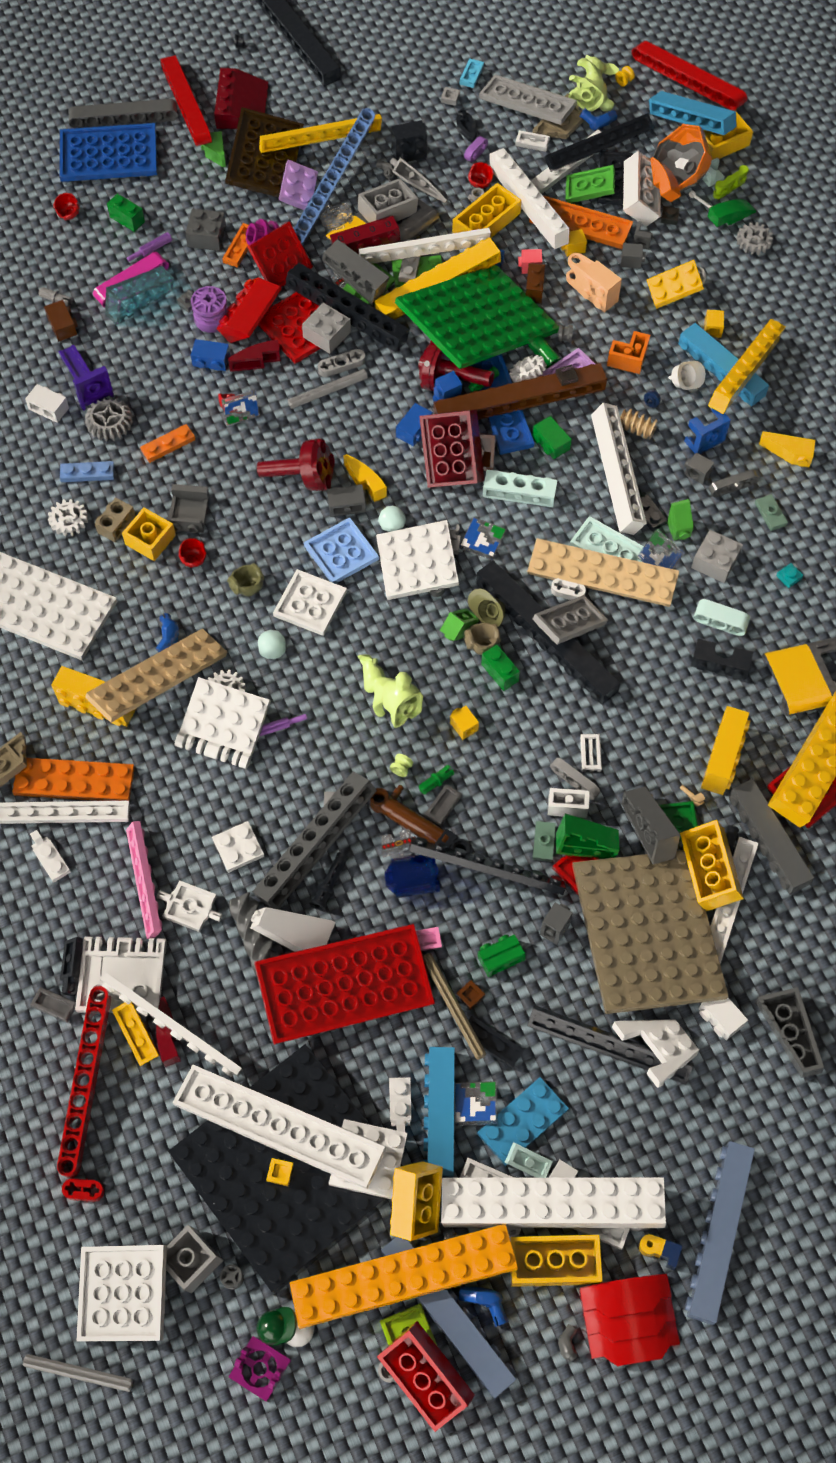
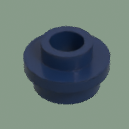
[644,391,661,408]

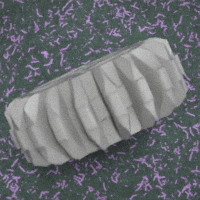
[85,397,133,442]

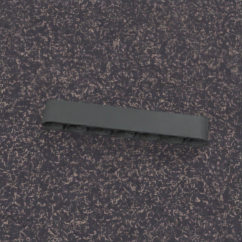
[68,99,178,128]

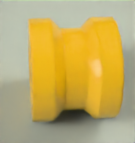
[615,66,635,87]

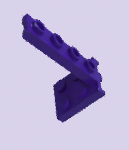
[58,344,114,411]

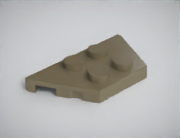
[532,93,585,139]
[0,732,27,787]

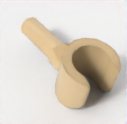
[680,785,705,807]

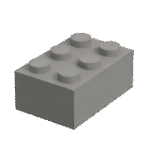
[358,178,418,223]

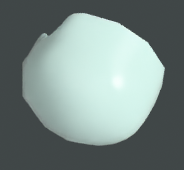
[378,506,406,532]
[258,630,286,659]

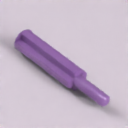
[127,232,172,262]
[259,714,307,737]

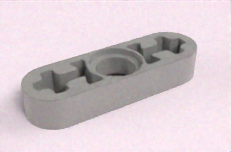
[318,349,365,377]
[550,758,600,800]

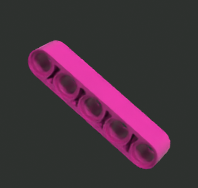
[93,252,169,308]

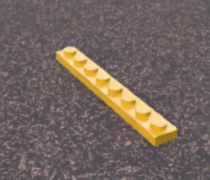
[259,114,382,153]

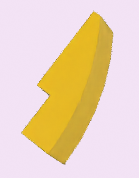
[343,454,387,502]

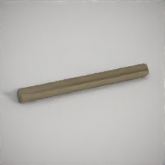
[423,953,486,1060]

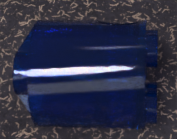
[384,855,440,898]

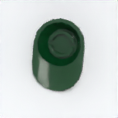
[256,1307,296,1346]

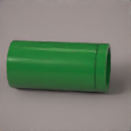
[528,337,561,368]

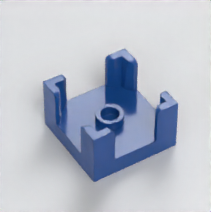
[684,408,731,454]

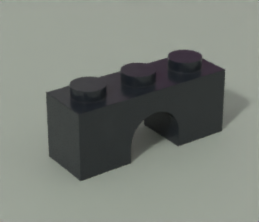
[691,639,753,679]

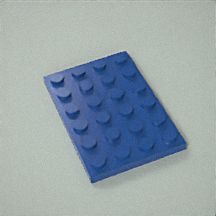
[60,123,157,182]

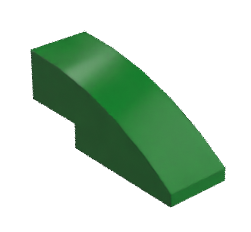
[707,199,756,227]

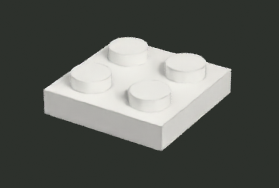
[212,821,264,873]

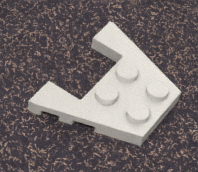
[612,1019,699,1088]

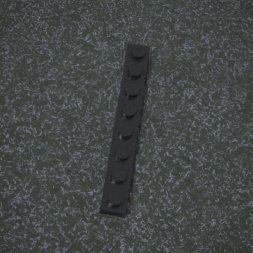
[544,113,655,172]
[409,837,566,895]
[527,1005,694,1084]

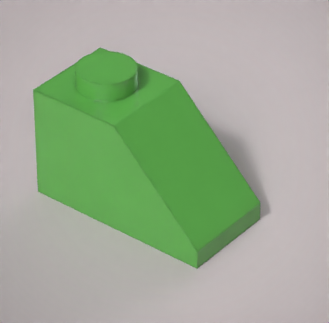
[201,131,226,167]
[667,499,693,541]
[440,608,480,641]

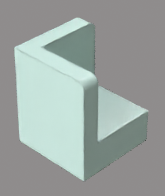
[702,158,725,187]

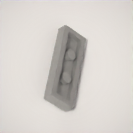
[399,239,421,282]

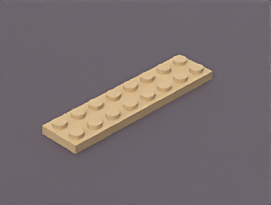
[527,538,679,607]
[85,628,227,722]

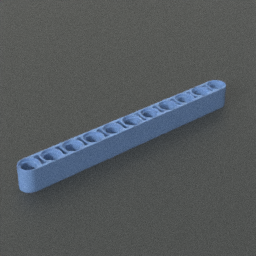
[294,108,375,246]

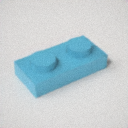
[459,58,484,88]

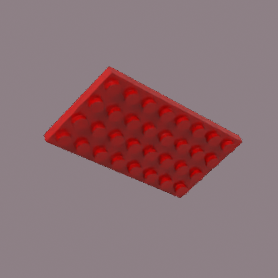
[254,924,435,1045]

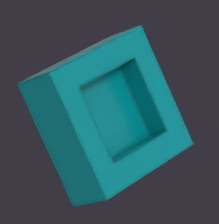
[776,563,803,588]

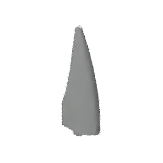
[390,158,447,203]

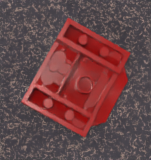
[579,1274,680,1367]

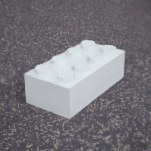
[623,151,661,227]

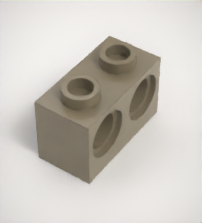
[95,497,136,543]

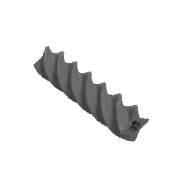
[229,892,279,987]

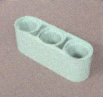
[693,599,750,636]

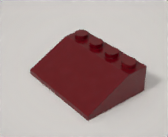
[214,68,269,129]
[419,409,485,488]

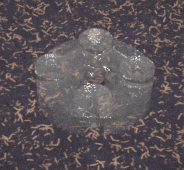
[320,203,354,230]

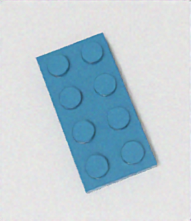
[477,1077,569,1167]

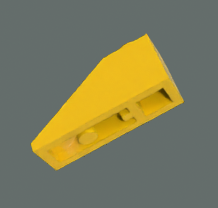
[759,431,815,467]

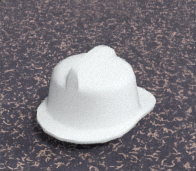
[668,361,706,390]

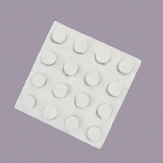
[376,520,459,600]
[77,1245,167,1341]

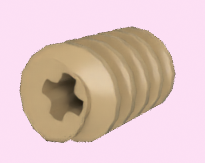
[620,408,658,439]

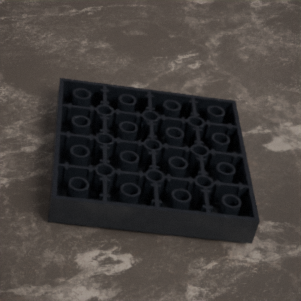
[168,1044,403,1295]

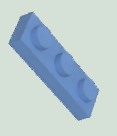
[60,461,115,482]

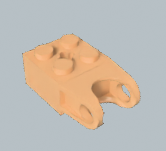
[566,253,622,313]

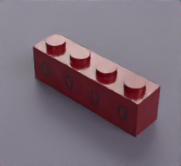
[330,216,401,254]

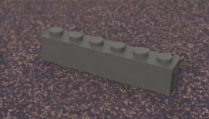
[729,779,814,895]

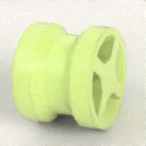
[390,754,413,777]

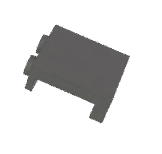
[166,484,210,533]

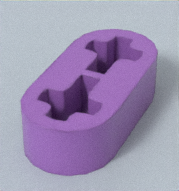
[464,136,488,163]

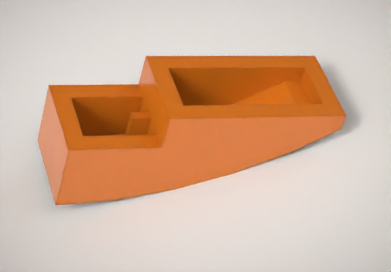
[650,157,681,202]

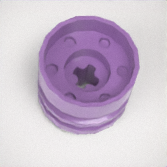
[191,286,228,333]

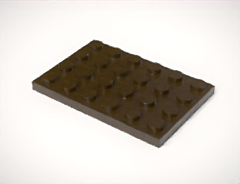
[225,107,304,198]

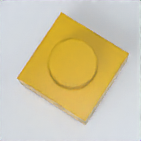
[266,1158,294,1186]

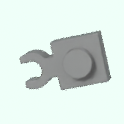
[448,523,461,555]

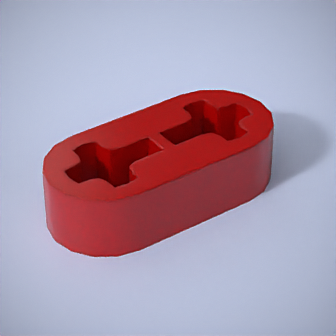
[62,1179,104,1202]

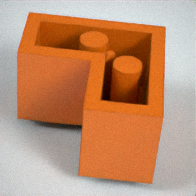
[607,331,651,374]

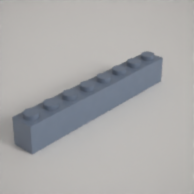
[685,1141,755,1325]
[381,1237,516,1399]

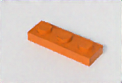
[222,223,249,268]
[140,424,195,463]

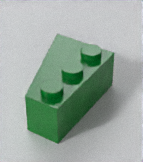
[556,813,619,859]

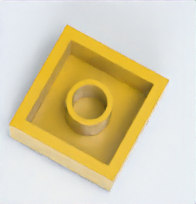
[122,507,176,562]

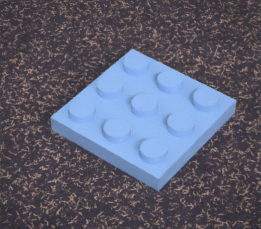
[304,517,379,584]

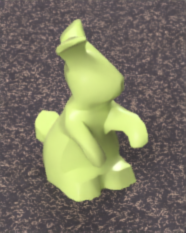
[568,55,619,112]
[357,654,423,728]

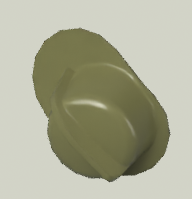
[468,588,505,627]

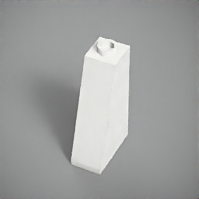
[250,907,336,952]

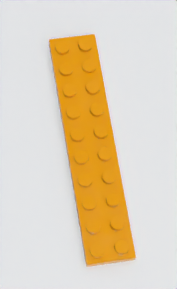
[289,1224,518,1329]

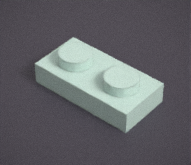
[505,1142,553,1178]

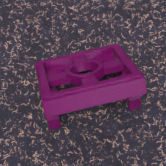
[229,1336,291,1402]

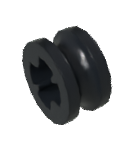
[235,33,244,48]

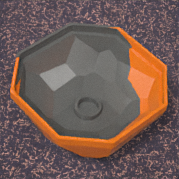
[653,124,712,192]

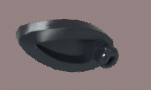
[456,109,477,142]

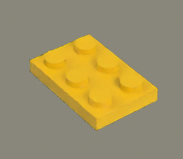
[646,260,704,309]

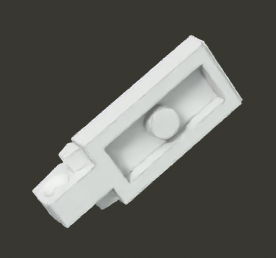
[30,830,71,883]
[389,1078,411,1132]

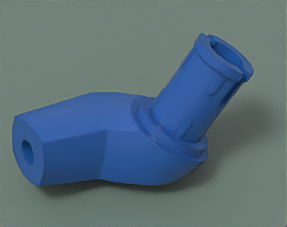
[579,108,617,130]
[155,613,179,652]
[459,1286,509,1327]

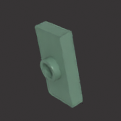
[755,494,788,531]
[533,821,556,862]

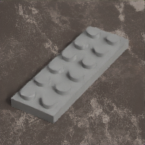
[479,74,577,125]

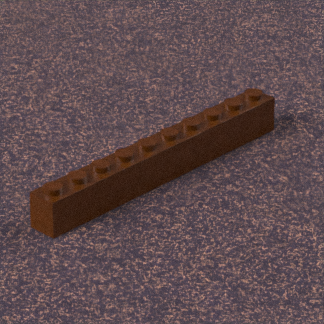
[433,363,607,420]

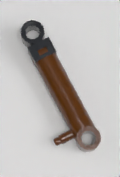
[370,785,470,854]

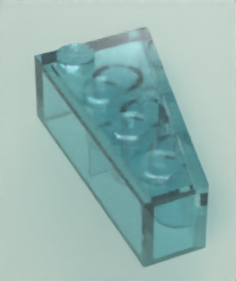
[105,266,174,326]

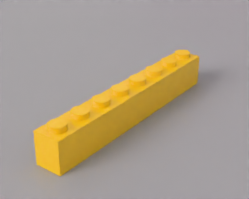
[374,237,501,320]
[708,319,786,414]

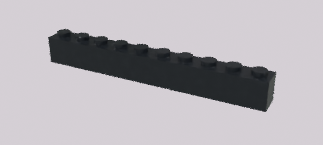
[255,0,341,87]
[476,560,620,705]

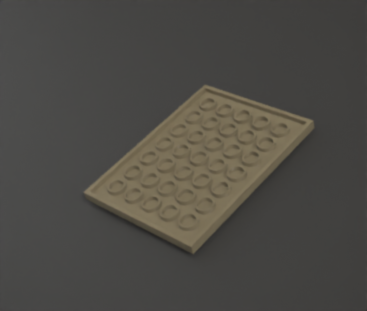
[572,850,728,1014]

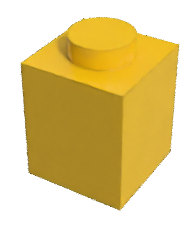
[561,229,587,257]
[704,310,724,338]
[450,706,479,740]

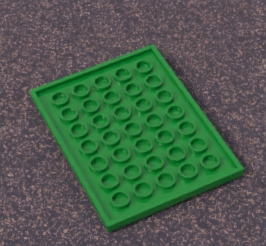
[395,265,559,369]

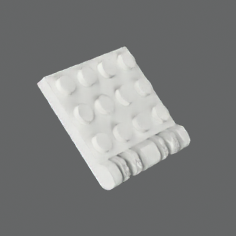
[175,677,271,769]
[75,936,167,1014]

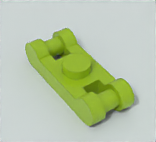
[713,165,749,200]

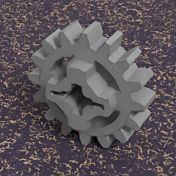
[736,222,773,255]

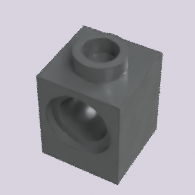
[684,453,714,485]

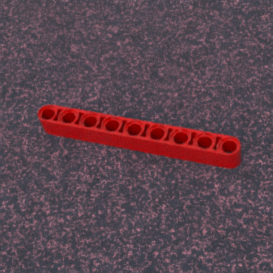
[632,41,748,111]
[160,55,212,147]
[57,986,111,1178]

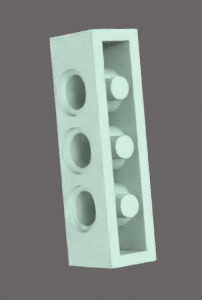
[483,470,557,508]

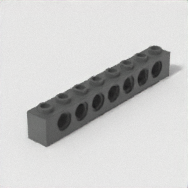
[252,771,377,909]

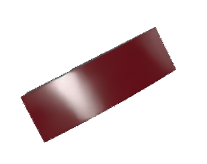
[228,340,281,372]
[156,996,181,1067]

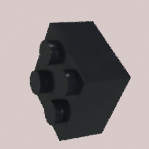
[391,120,427,162]

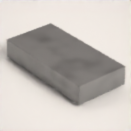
[425,785,462,826]
[30,987,76,1023]

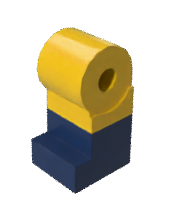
[639,1234,682,1270]

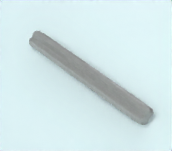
[288,369,368,409]
[23,1354,133,1392]

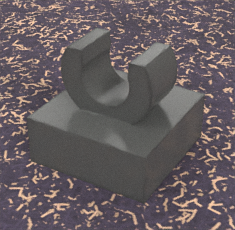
[176,289,193,313]

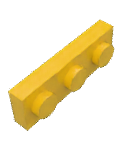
[112,1002,160,1066]

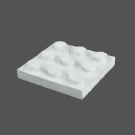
[273,569,347,636]
[329,1119,407,1199]

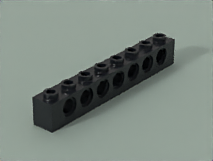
[285,263,410,352]

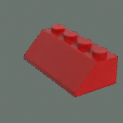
[216,277,282,343]
[377,1321,475,1432]

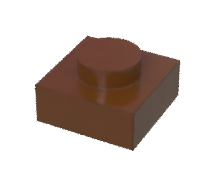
[456,980,485,1010]

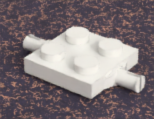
[157,880,223,932]

